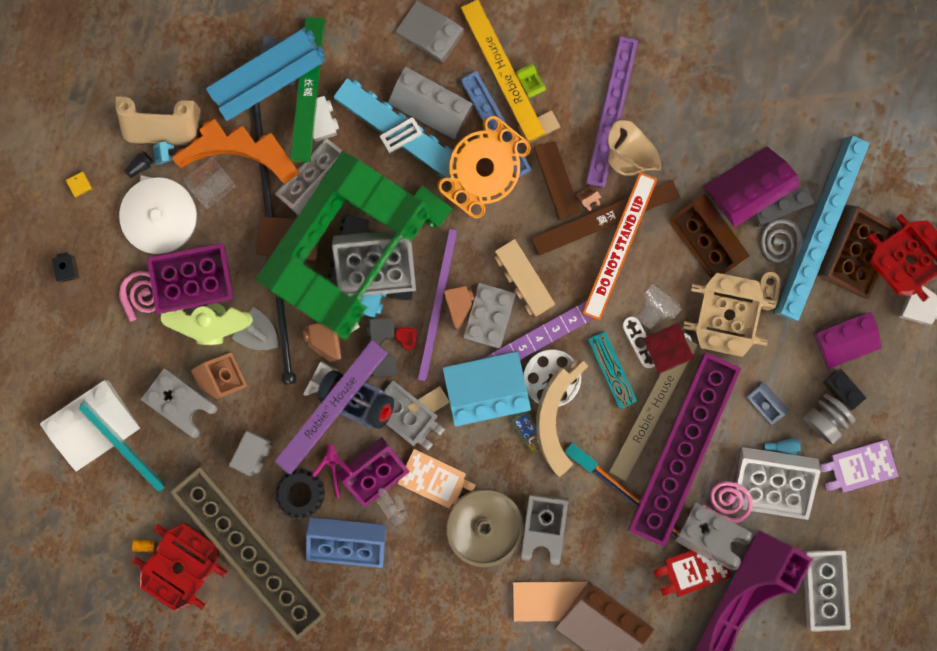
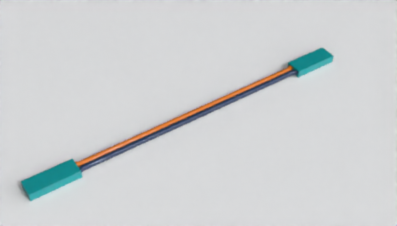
[564,443,735,584]

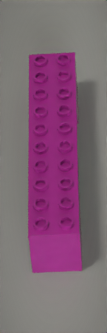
[695,530,814,651]

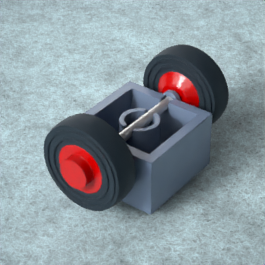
[318,370,395,429]

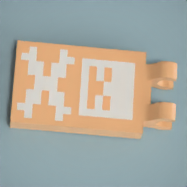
[398,449,476,509]

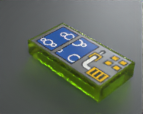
[511,411,540,453]

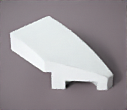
[303,361,338,396]

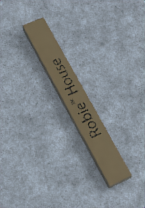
[608,339,698,481]

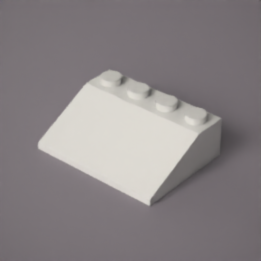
[40,380,141,472]
[732,447,821,520]

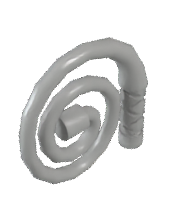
[761,219,804,262]

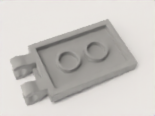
[384,381,445,451]

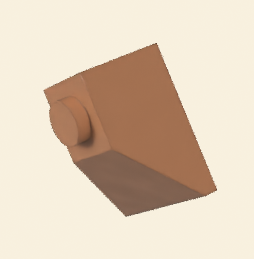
[444,286,474,330]
[303,323,341,362]
[191,352,248,399]

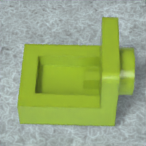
[516,64,546,98]

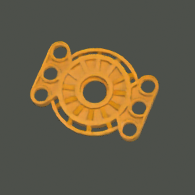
[437,116,531,218]

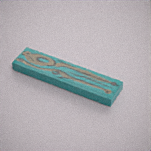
[588,332,637,409]

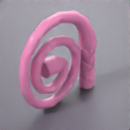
[119,271,156,322]
[702,481,753,524]

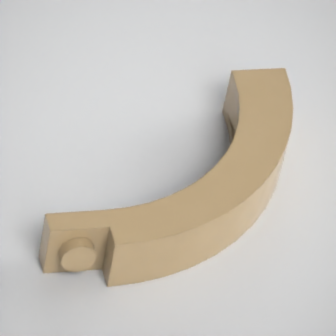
[536,360,589,478]

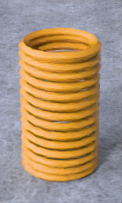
[132,539,156,553]

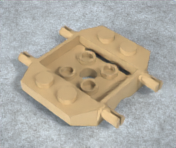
[683,273,777,357]

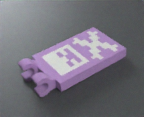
[820,439,898,493]

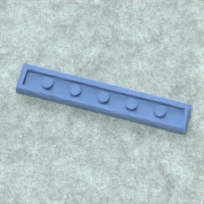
[460,71,532,178]

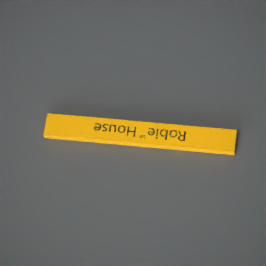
[461,0,545,142]

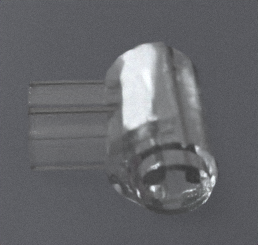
[636,283,682,330]

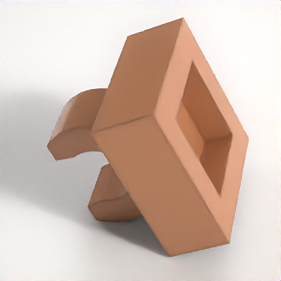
[576,185,601,211]

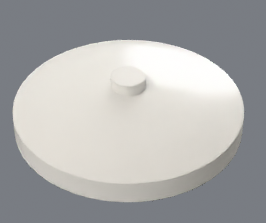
[119,178,197,254]

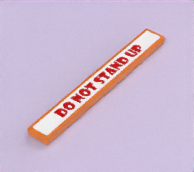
[582,172,658,321]

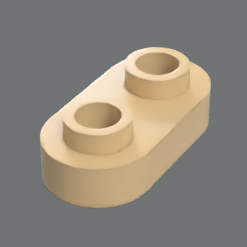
[760,272,780,310]

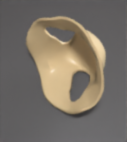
[608,120,661,176]

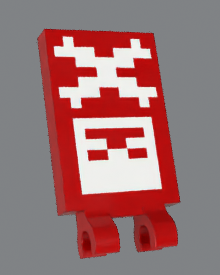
[653,550,732,597]

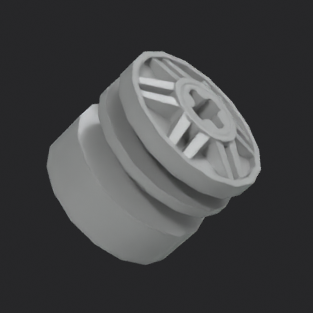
[803,393,856,445]

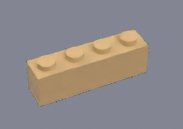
[494,239,555,317]

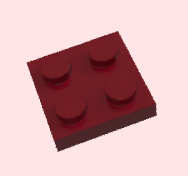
[643,323,695,374]

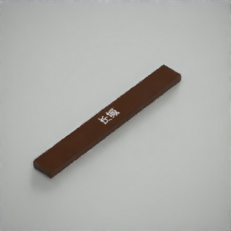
[532,179,680,256]

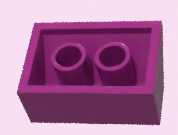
[813,312,882,369]
[337,437,410,508]

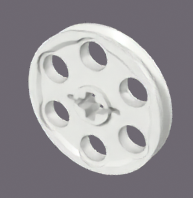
[524,350,581,407]

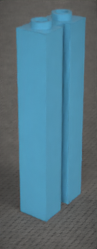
[206,27,325,121]

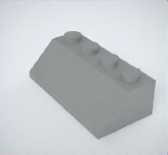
[388,67,473,140]

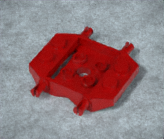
[868,213,937,302]
[131,523,228,611]

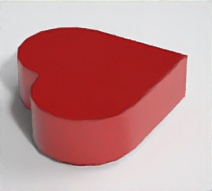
[395,327,417,350]

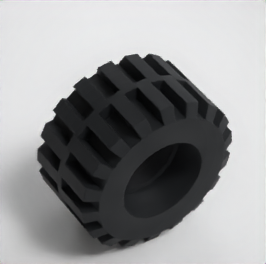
[275,469,325,519]

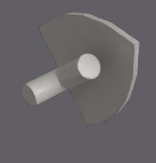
[232,307,279,350]

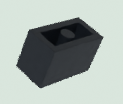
[823,369,866,411]

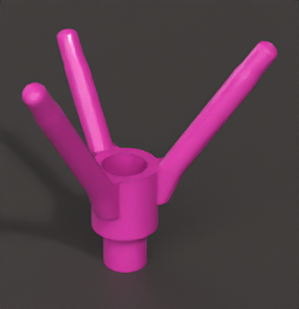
[312,444,353,498]

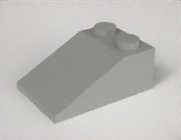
[395,1,464,64]

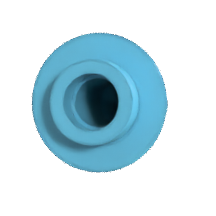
[765,437,801,455]

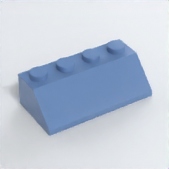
[306,518,387,568]

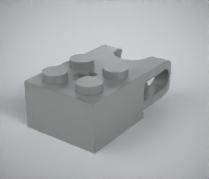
[141,368,218,438]
[521,493,569,566]
[675,503,753,570]

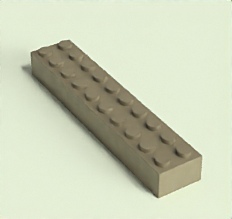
[170,467,328,640]

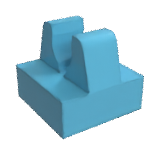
[152,142,174,165]

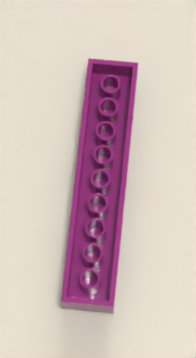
[627,353,741,547]

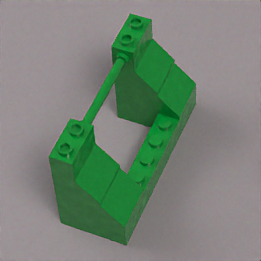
[255,151,433,340]

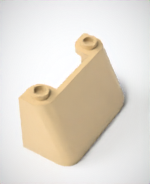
[116,97,201,146]

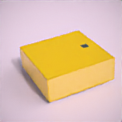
[66,171,93,198]

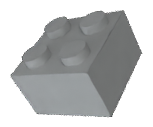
[229,431,272,476]

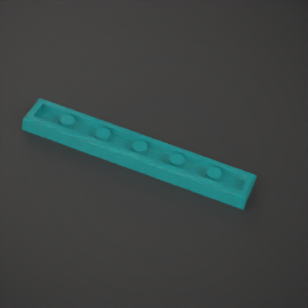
[79,400,165,492]

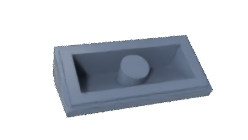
[746,382,788,425]

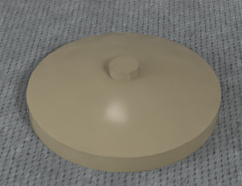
[446,489,523,567]

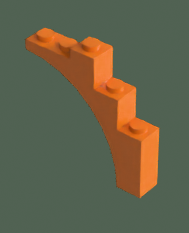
[172,119,300,184]

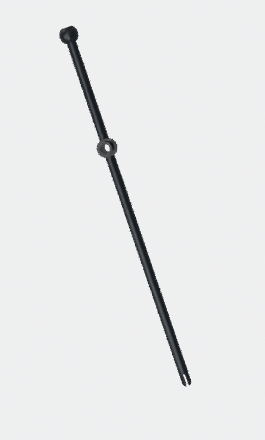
[252,102,297,385]

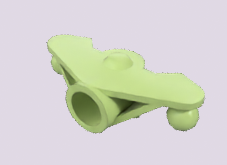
[161,303,253,345]

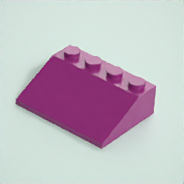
[703,146,800,227]
[147,243,233,315]

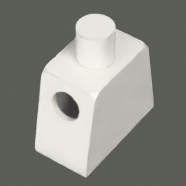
[898,287,937,325]

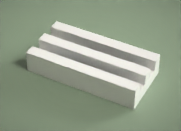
[380,117,423,154]

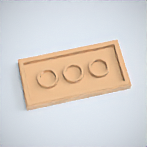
[513,581,591,621]

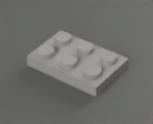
[463,283,516,349]

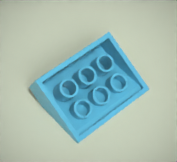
[443,351,531,426]

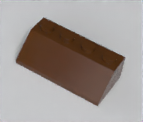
[669,194,750,279]

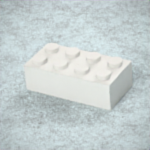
[803,549,850,631]

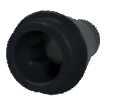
[124,151,153,178]

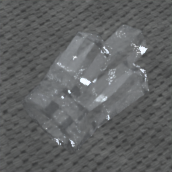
[377,488,409,526]

